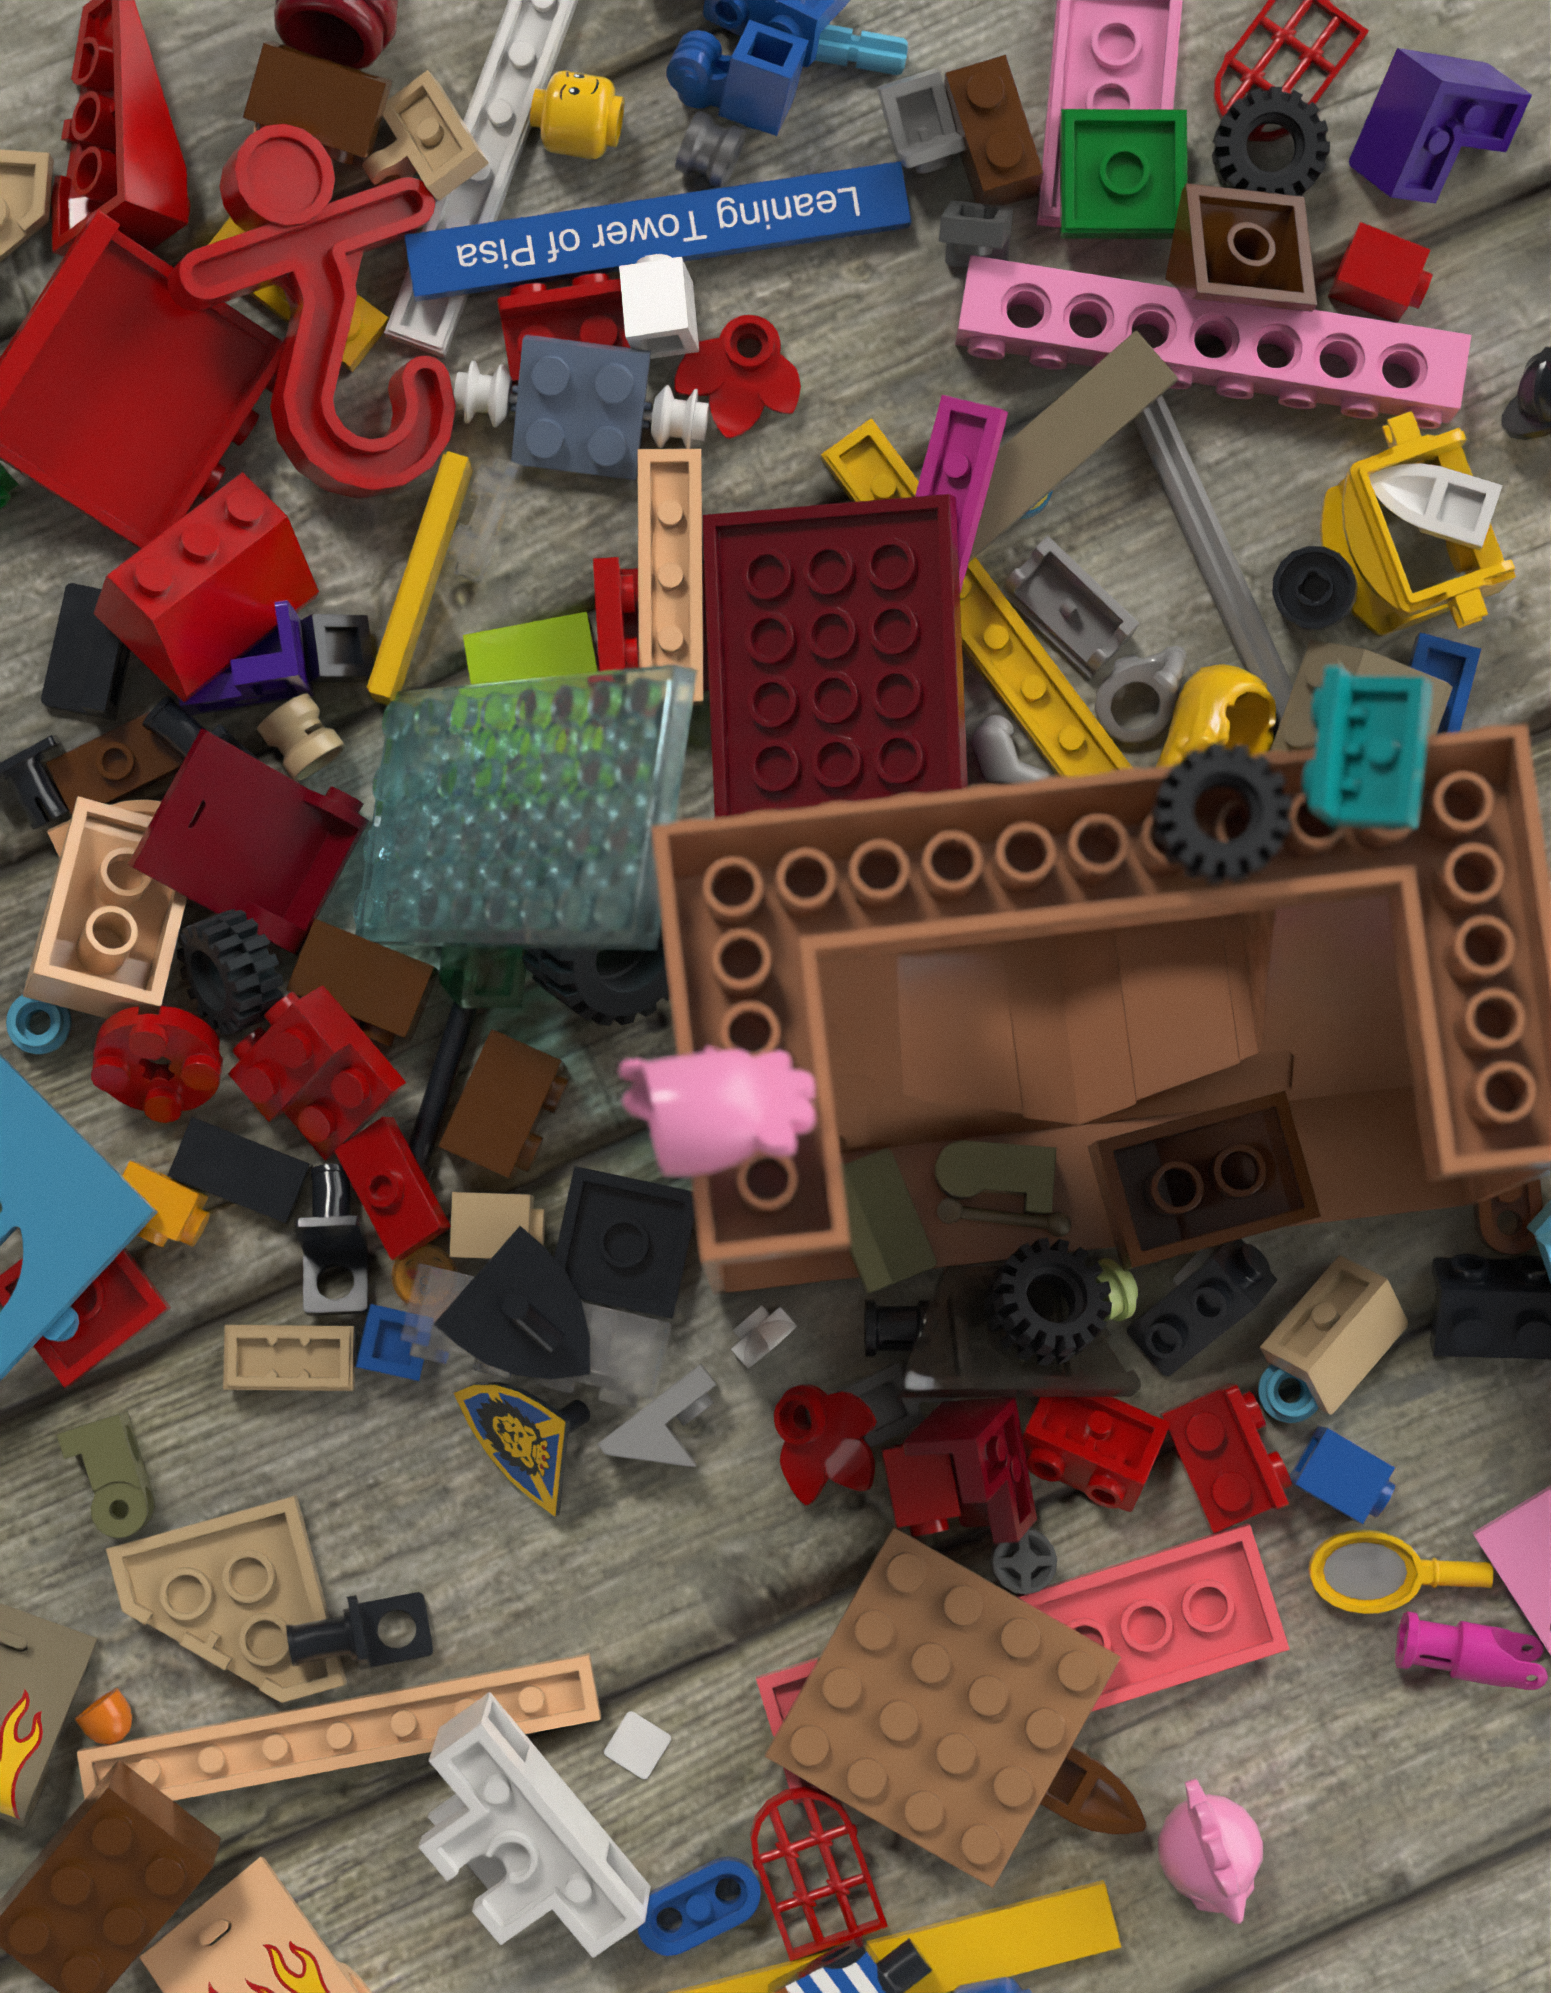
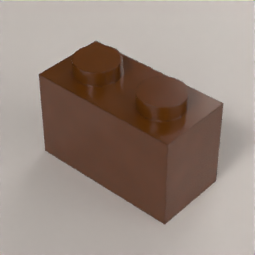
[243,41,393,165]
[944,55,1044,206]
[286,919,440,1047]
[438,1029,570,1180]

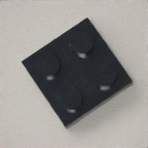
[554,1166,696,1319]

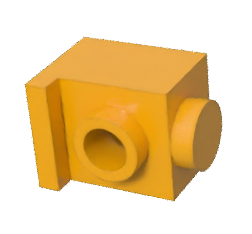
[122,1160,210,1247]

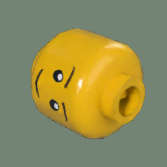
[530,70,625,160]

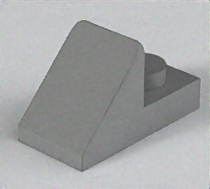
[597,1363,717,1467]

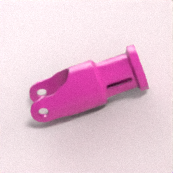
[1395,1611,1548,1690]

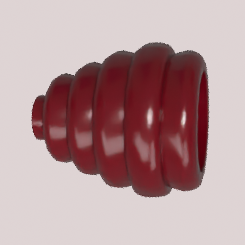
[274,0,398,70]

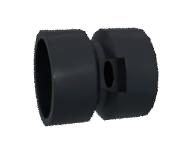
[1272,546,1358,630]

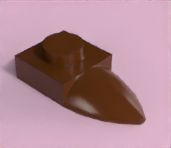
[1040,1745,1147,1834]

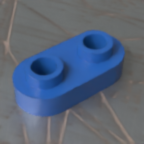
[637,1856,760,1956]

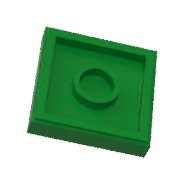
[1060,109,1188,239]

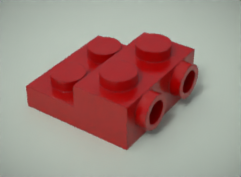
[228,985,407,1161]

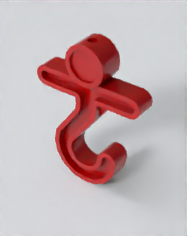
[167,124,456,499]

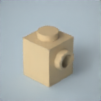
[450,1192,545,1259]

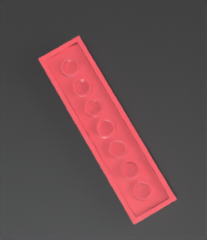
[756,1523,1290,1805]

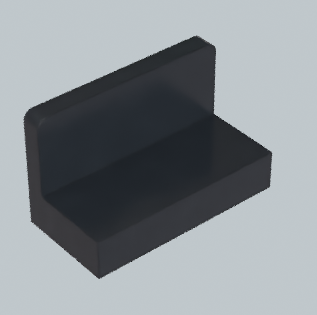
[41,583,131,721]

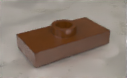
[46,711,183,815]

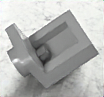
[876,68,966,173]

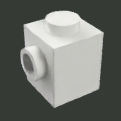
[619,254,699,359]

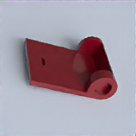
[128,728,369,956]

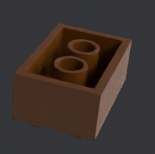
[0,1760,221,1993]

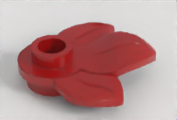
[674,315,801,439]
[774,1384,877,1505]

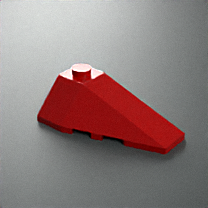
[51,0,190,256]

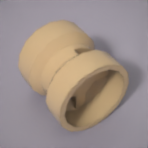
[257,693,346,782]

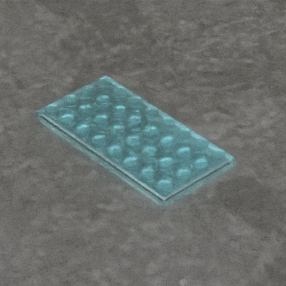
[353,664,697,949]

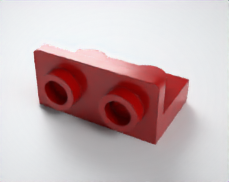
[497,273,631,387]
[1022,1370,1171,1512]
[1159,1383,1292,1533]

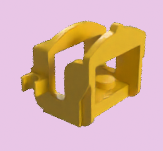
[1320,411,1516,636]

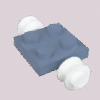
[454,335,709,480]

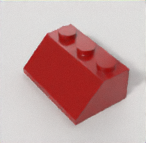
[93,472,319,703]

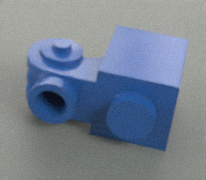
[666,20,809,136]

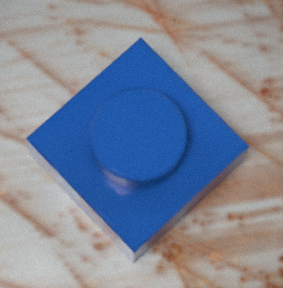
[355,1304,434,1381]

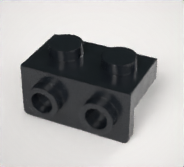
[1430,1253,1551,1359]

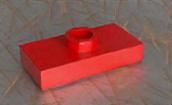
[334,1116,451,1261]

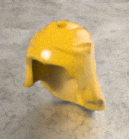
[1156,664,1277,767]

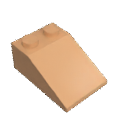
[23,796,187,1019]

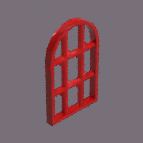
[1213,0,1369,142]
[750,1787,888,1961]

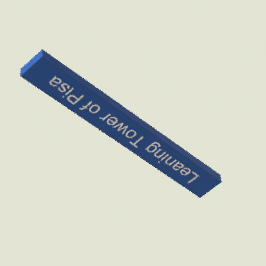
[404,161,911,302]

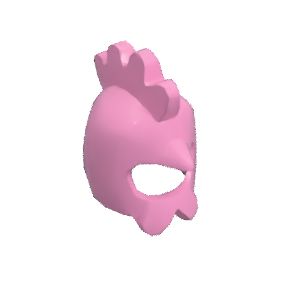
[618,1046,815,1177]
[1158,1778,1263,1924]

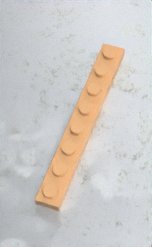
[77,1653,601,1801]

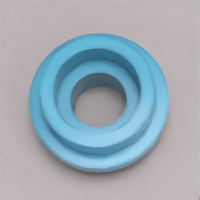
[6,995,72,1055]
[1258,1364,1319,1423]

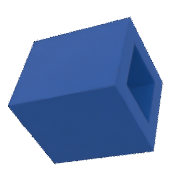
[1289,1426,1395,1524]

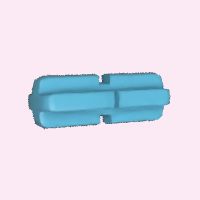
[815,24,908,75]

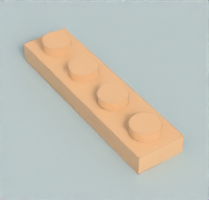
[638,449,703,706]

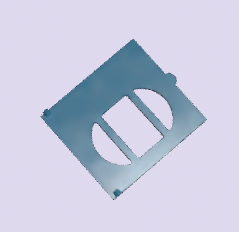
[0,1054,158,1381]

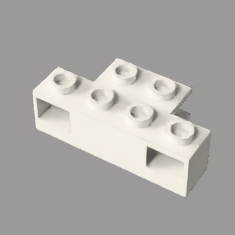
[419,1692,651,1958]

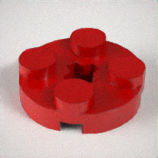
[91,1006,224,1123]

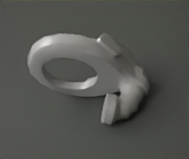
[1094,646,1187,744]

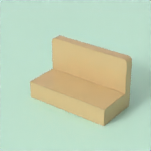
[1260,1255,1408,1415]

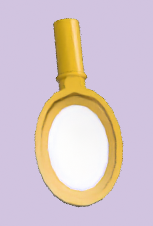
[1308,1529,1493,1614]

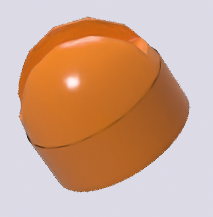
[75,1688,132,1745]

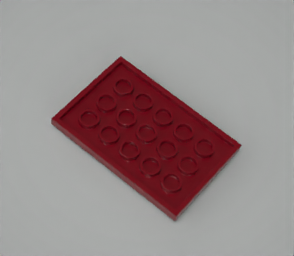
[702,494,968,819]

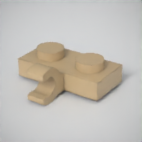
[362,70,489,201]

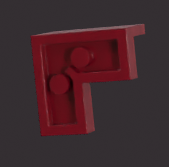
[903,1396,1037,1543]

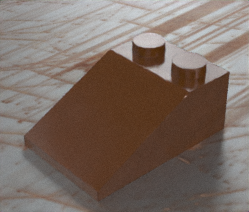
[1088,1091,1321,1271]

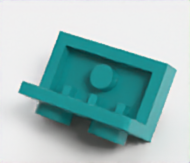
[1303,666,1433,829]

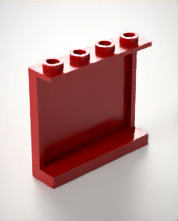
[0,210,285,550]

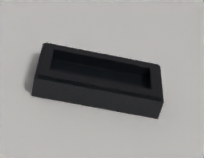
[167,1117,313,1224]

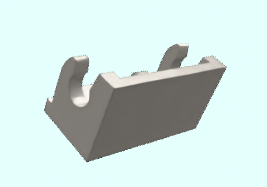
[1000,535,1140,680]

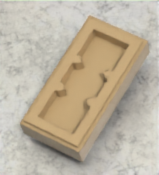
[223,1325,356,1391]

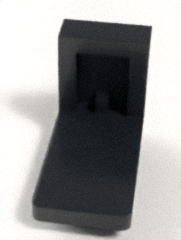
[1127,1239,1278,1376]

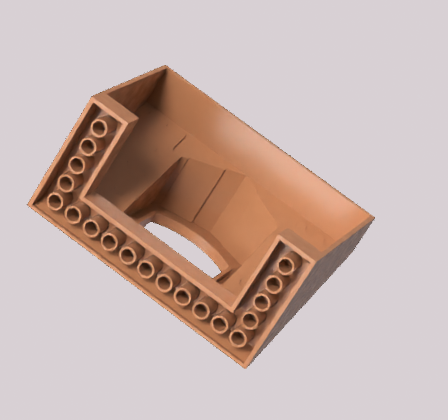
[651,724,1551,1295]

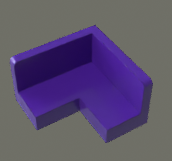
[1349,48,1532,204]
[178,600,314,716]

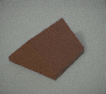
[1165,183,1317,312]

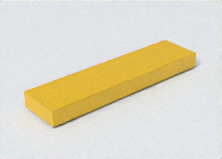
[367,451,473,708]

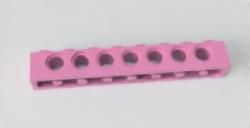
[955,255,1471,429]

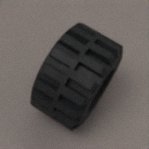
[520,848,671,1026]

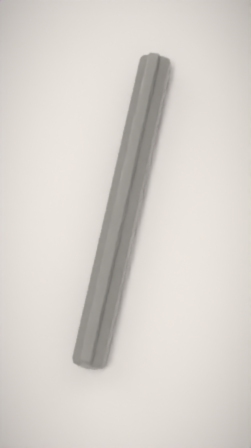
[1133,395,1293,736]

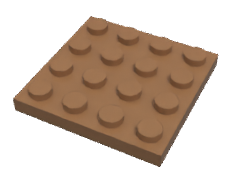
[765,1526,1121,1888]

